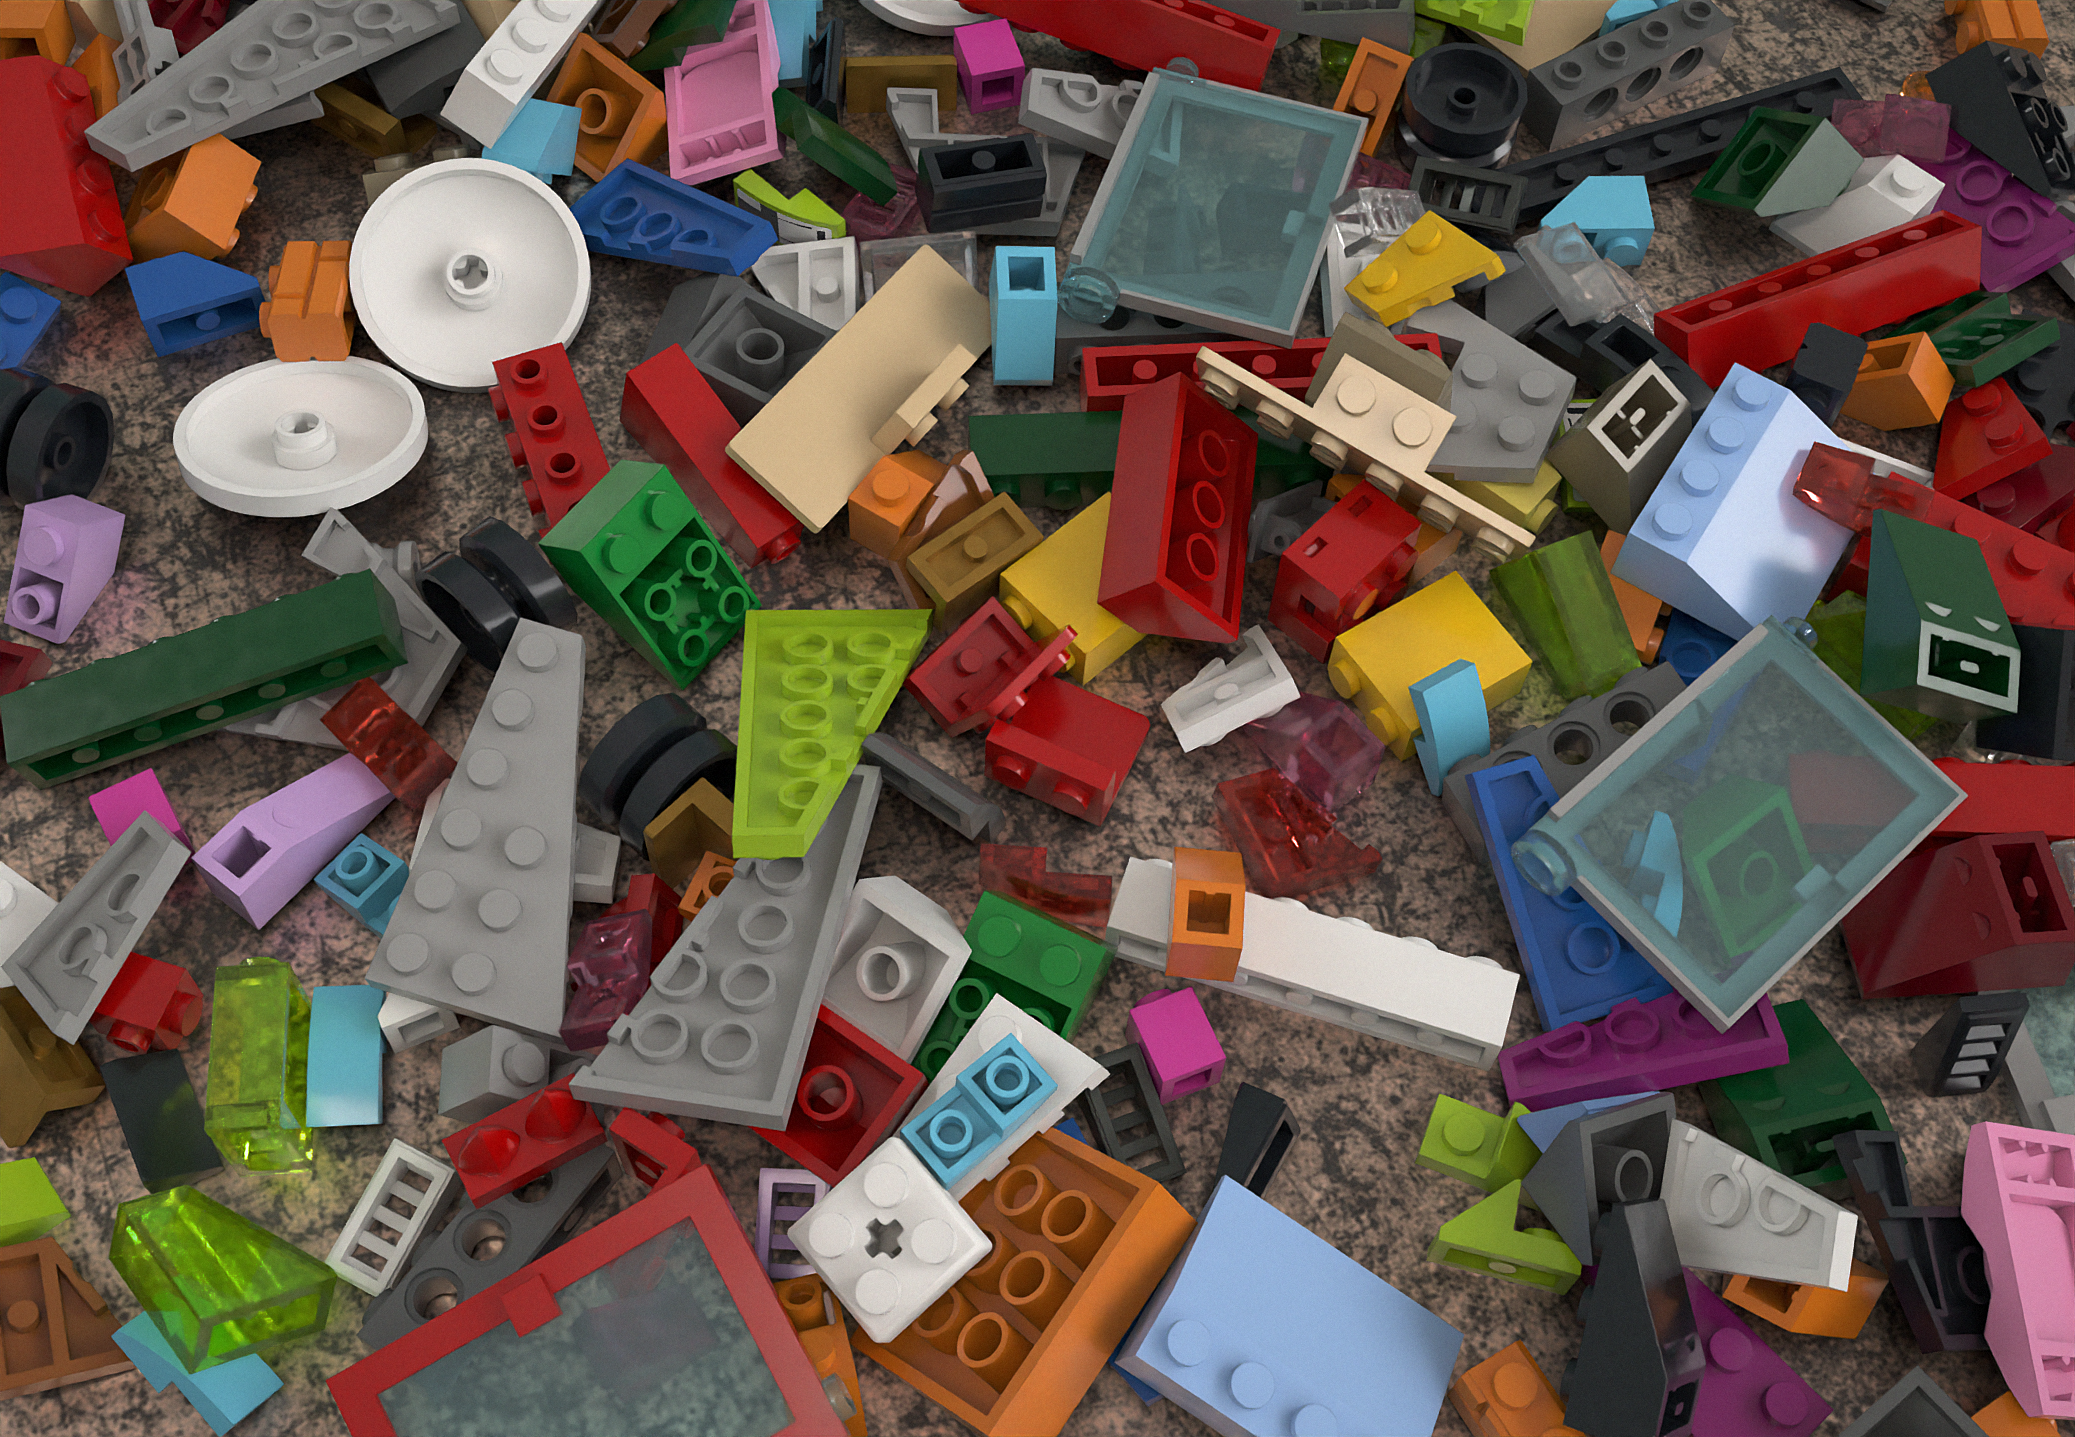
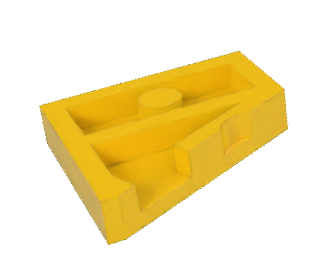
[1344,210,1506,327]

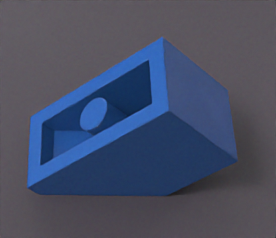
[125,251,266,357]

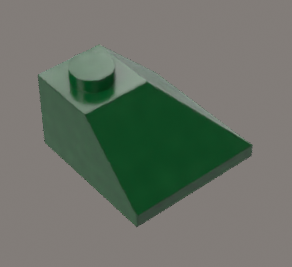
[1690,106,1865,217]

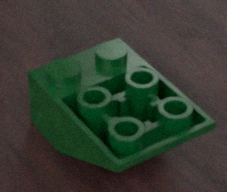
[1860,509,2021,724]
[1697,999,1908,1201]

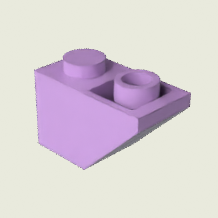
[4,494,126,644]

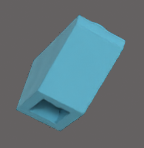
[481,98,582,184]
[1531,176,1655,267]
[989,246,1058,386]

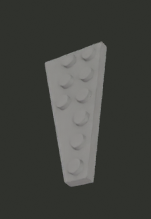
[84,0,461,172]
[365,618,586,1046]
[568,764,882,1131]

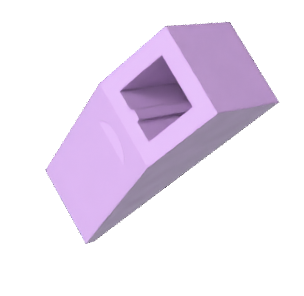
[191,751,402,930]

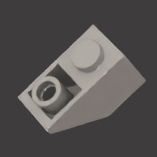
[438,1025,604,1124]

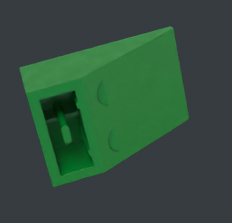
[538,459,762,690]
[910,890,1119,1085]

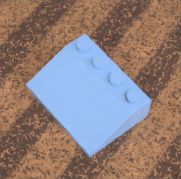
[1610,363,1883,646]
[1114,1175,1464,1437]

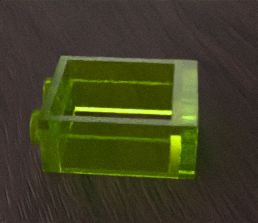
[204,957,314,1177]

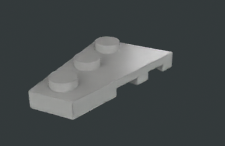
[1018,68,1183,183]
[1,810,191,1045]

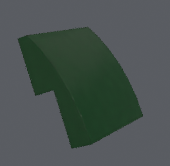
[627,0,737,72]
[771,86,898,207]
[1881,291,2061,388]

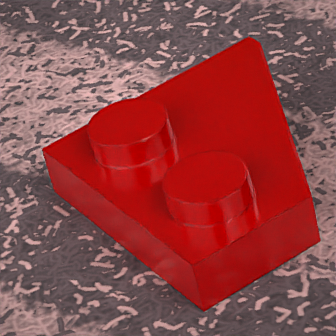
[1932,375,2053,501]

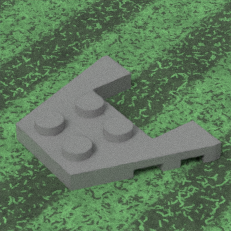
[886,87,1086,237]
[1340,299,1576,483]
[217,507,468,759]

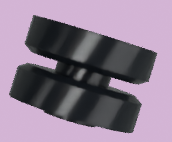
[1394,42,1528,186]
[0,367,115,511]
[415,516,578,677]
[578,693,738,862]

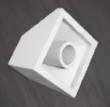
[1769,154,1945,257]
[821,875,972,1064]

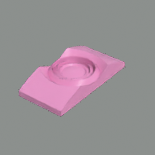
[664,0,787,186]
[1961,1121,2075,1420]

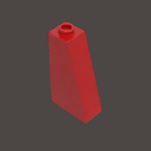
[619,342,804,569]

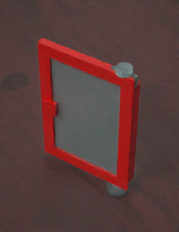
[325,1163,857,1437]

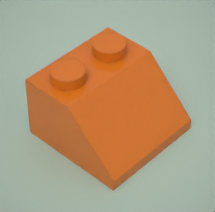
[122,133,261,262]

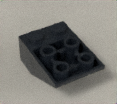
[1925,41,2075,200]
[1560,1197,1706,1437]

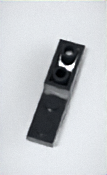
[1530,302,1715,430]

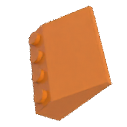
[849,1127,1198,1437]

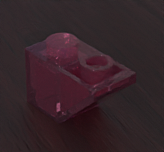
[1242,691,1386,818]

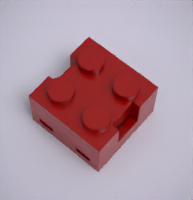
[1267,478,1422,664]

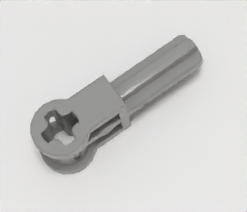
[112,0,180,104]

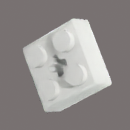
[787,1137,992,1343]

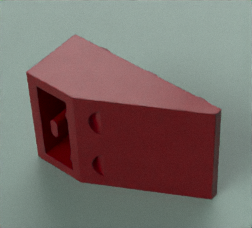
[1839,831,2075,1000]

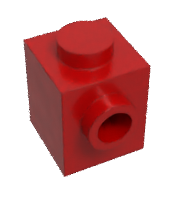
[89,952,204,1055]

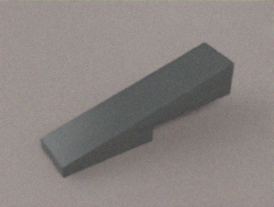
[1201,0,1415,55]

